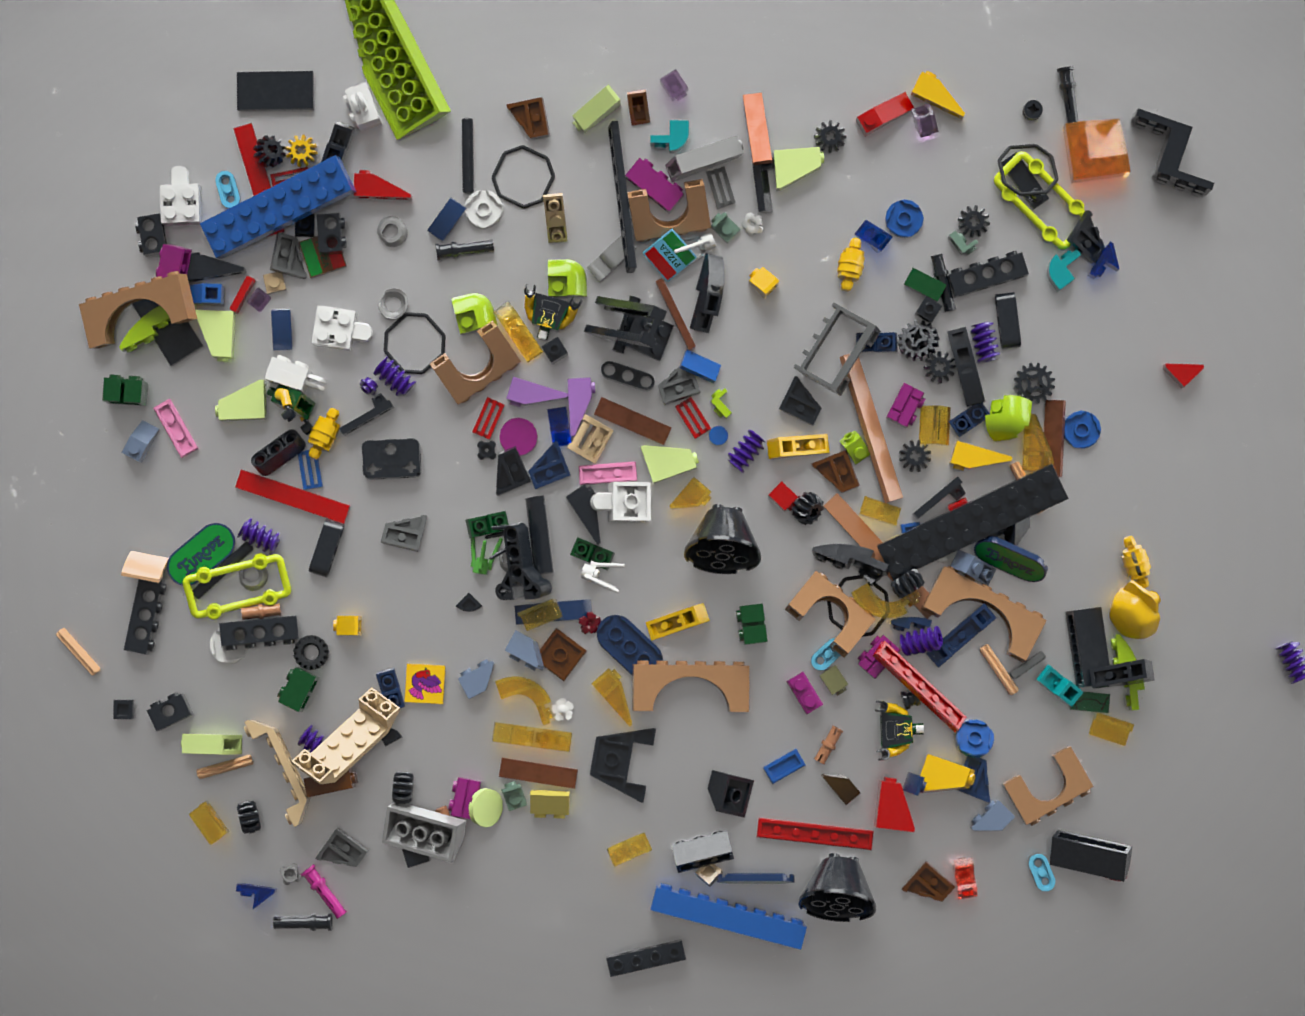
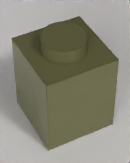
[819,665,848,696]

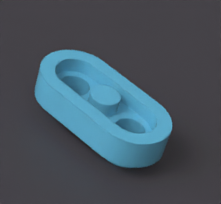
[215,171,241,209]
[811,638,841,670]
[1028,854,1055,891]

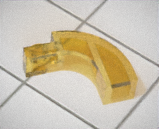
[851,583,921,618]
[495,676,553,725]

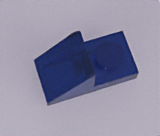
[854,220,893,253]
[1087,241,1119,279]
[547,406,572,446]
[236,883,277,909]

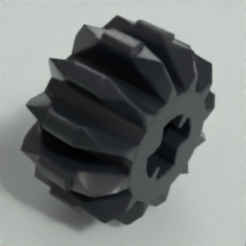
[814,120,847,153]
[253,135,286,168]
[957,205,990,238]
[923,351,956,384]
[899,440,931,472]
[792,492,824,525]
[891,569,925,598]
[392,771,414,804]
[237,801,261,834]

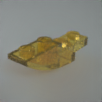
[492,722,572,752]

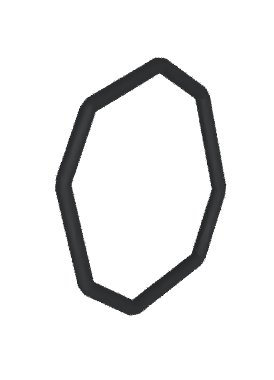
[998,144,1059,196]
[492,145,555,208]
[383,312,446,374]
[827,575,890,637]

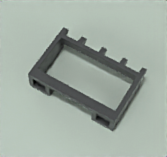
[793,302,881,396]

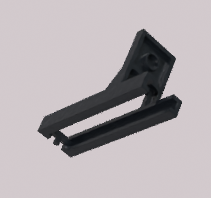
[584,296,674,361]

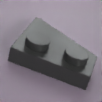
[270,232,307,279]
[658,366,701,405]
[381,515,427,552]
[315,828,369,867]

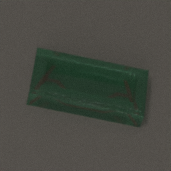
[1070,691,1110,713]

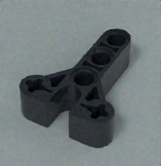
[495,522,552,600]

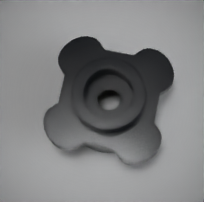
[477,441,496,460]

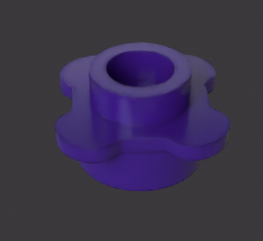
[359,377,378,395]

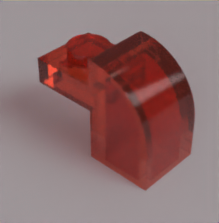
[952,857,977,900]

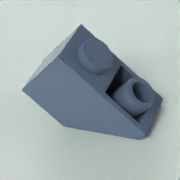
[951,550,996,585]
[505,630,544,671]
[458,659,495,699]
[970,800,1015,831]

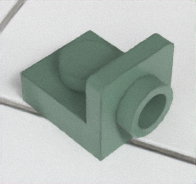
[711,212,741,243]
[948,230,978,256]
[501,781,527,811]

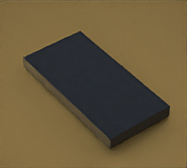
[237,71,314,111]
[132,299,204,367]

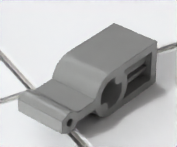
[587,236,637,282]

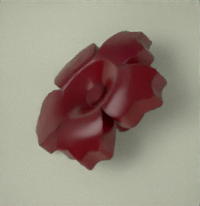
[579,611,601,634]

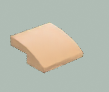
[121,551,169,583]

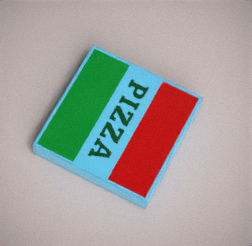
[643,228,697,282]

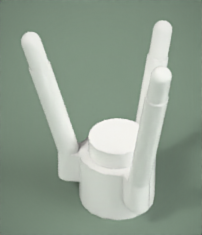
[674,233,716,269]
[581,561,625,593]

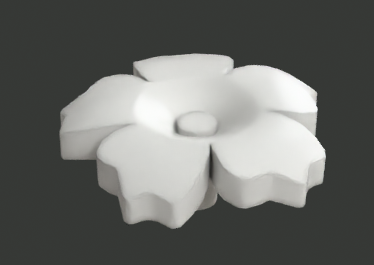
[741,212,763,236]
[551,698,574,721]

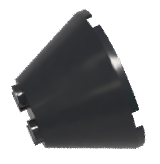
[684,504,761,574]
[798,853,876,922]

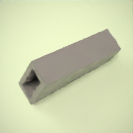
[665,136,744,182]

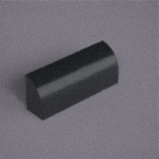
[525,495,554,575]
[1065,607,1110,688]
[1049,830,1132,882]

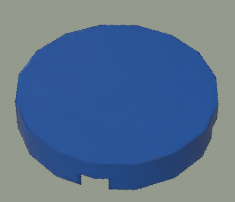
[885,199,924,238]
[1064,410,1101,449]
[955,719,994,758]

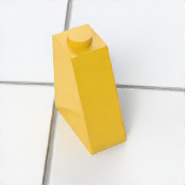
[920,754,975,793]

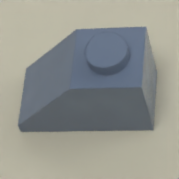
[121,420,160,463]

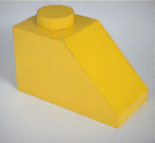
[749,267,779,299]
[333,616,362,636]

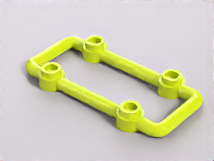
[994,152,1085,250]
[183,553,291,620]

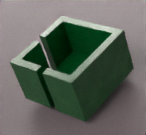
[102,374,148,406]
[736,603,768,645]
[277,667,320,712]

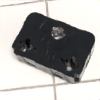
[362,438,422,480]

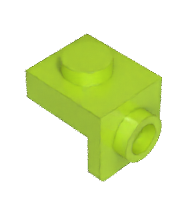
[710,388,732,419]
[839,431,870,464]

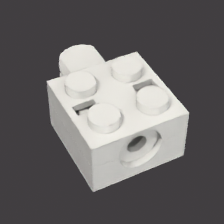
[343,82,382,132]
[160,166,202,226]
[311,305,373,351]
[265,355,327,394]
[590,482,651,522]

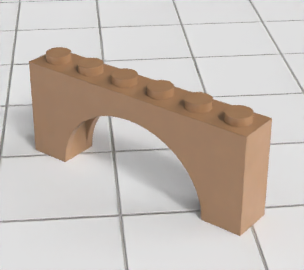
[79,271,197,349]
[921,566,1047,663]
[632,661,749,712]

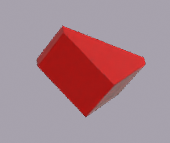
[1163,363,1204,389]

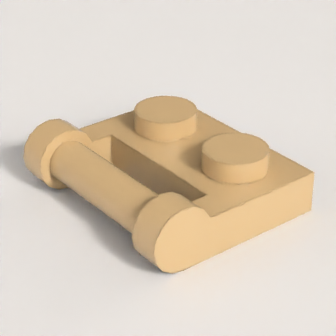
[567,414,614,464]

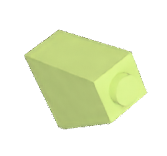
[572,84,621,134]
[773,147,824,191]
[195,310,236,362]
[215,380,267,421]
[641,445,699,484]
[181,734,242,755]

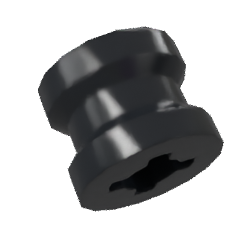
[1022,100,1043,121]
[900,691,921,710]

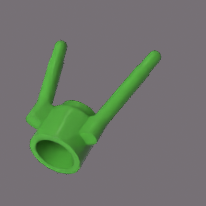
[471,538,503,575]

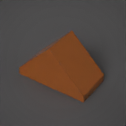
[627,89,650,126]

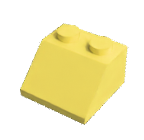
[530,790,570,819]

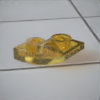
[607,833,652,867]

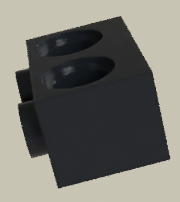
[135,213,167,257]
[316,213,347,255]

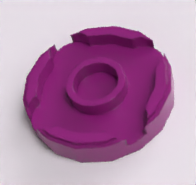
[499,418,538,456]

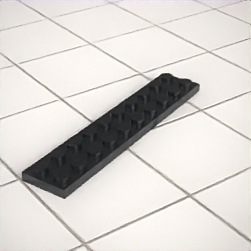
[877,463,1069,580]

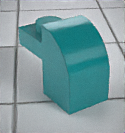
[650,120,689,153]
[1047,249,1081,292]
[1036,665,1083,707]

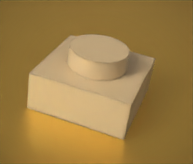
[263,272,286,294]
[695,864,723,887]

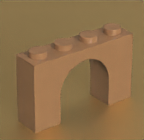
[627,179,711,242]
[430,320,521,404]
[785,571,876,658]
[1002,746,1094,826]

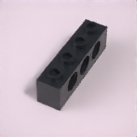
[948,251,1029,298]
[124,579,167,655]
[219,616,299,651]
[606,939,686,977]

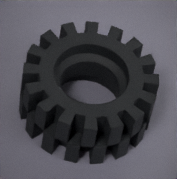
[293,635,329,670]

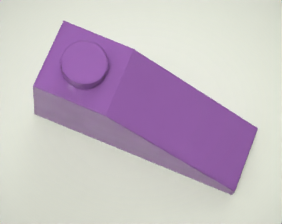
[506,377,568,407]
[567,377,595,438]

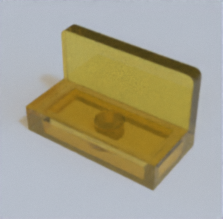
[919,405,951,445]
[859,496,901,527]
[517,599,563,631]
[1089,712,1134,746]
[189,801,230,845]

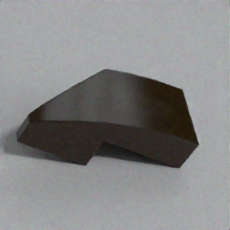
[821,774,860,805]

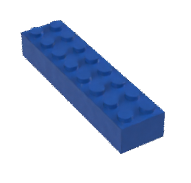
[200,155,356,259]
[650,883,807,950]

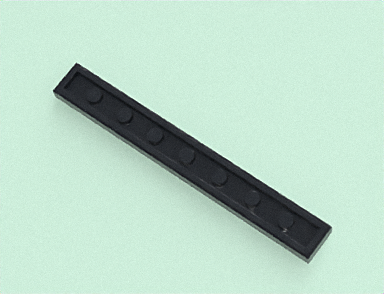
[608,121,637,273]

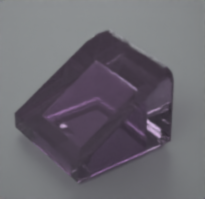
[247,287,271,312]

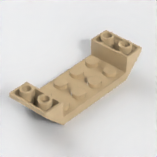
[291,687,400,784]
[244,720,311,827]

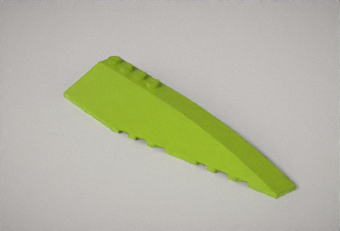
[345,0,451,140]

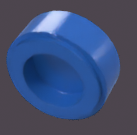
[709,426,728,445]

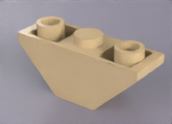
[543,193,567,243]

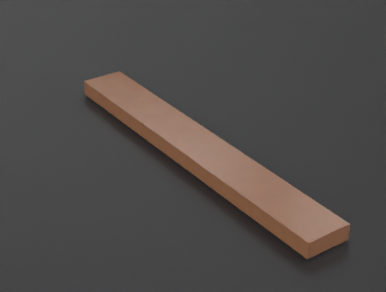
[840,354,903,503]
[823,493,931,619]

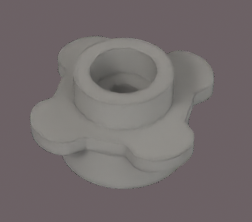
[280,863,301,885]

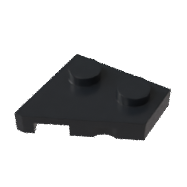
[1067,210,1105,263]
[779,376,822,426]
[496,446,531,496]

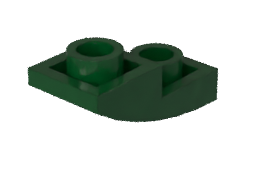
[904,268,947,302]
[465,511,509,539]
[570,537,615,571]

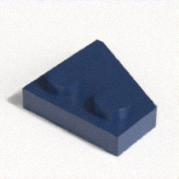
[528,441,571,489]
[958,756,990,803]

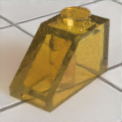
[669,477,712,509]

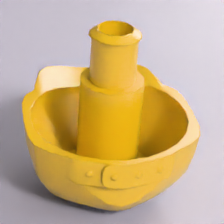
[1109,581,1161,639]

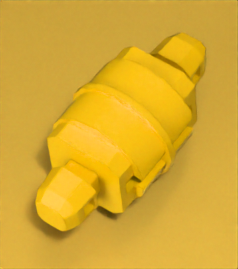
[837,238,865,292]
[307,408,341,460]
[1121,536,1151,588]

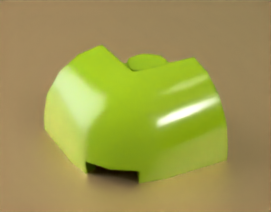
[548,259,587,298]
[451,293,498,335]
[985,395,1032,442]

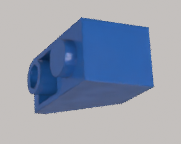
[189,283,224,306]

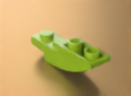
[119,306,171,353]
[1111,634,1145,710]

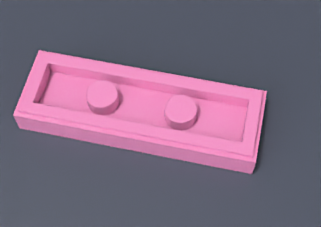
[153,399,199,458]
[578,462,637,485]

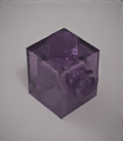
[660,69,688,101]
[911,104,939,138]

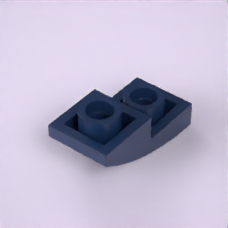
[427,197,466,242]
[271,309,292,351]
[856,332,897,352]
[949,403,990,437]
[890,617,932,632]
[376,668,405,708]
[903,772,927,796]

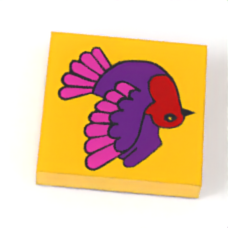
[405,664,446,704]

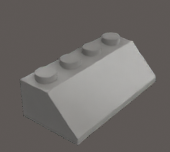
[382,802,466,863]

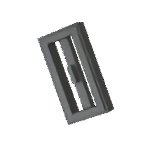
[706,166,736,209]
[1009,651,1046,679]

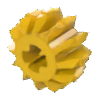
[285,135,318,167]

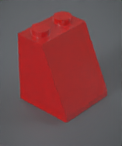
[874,777,915,832]

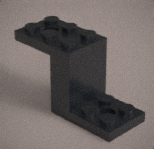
[1131,108,1214,197]

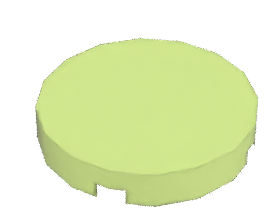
[469,788,503,827]

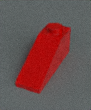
[856,92,915,137]
[353,170,412,200]

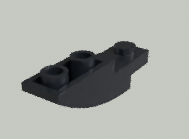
[690,253,724,333]
[947,327,985,407]
[812,544,890,576]

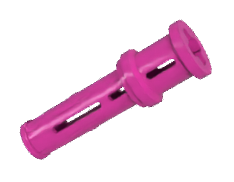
[300,864,347,919]

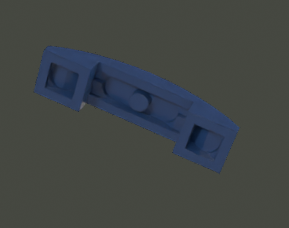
[514,599,592,625]
[926,603,997,668]

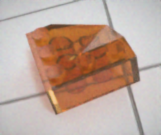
[1063,119,1131,183]

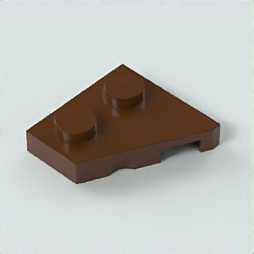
[507,97,550,139]
[811,450,860,493]
[902,861,955,902]

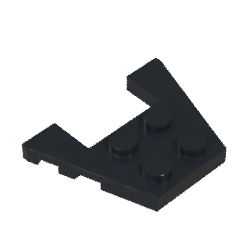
[590,728,656,803]

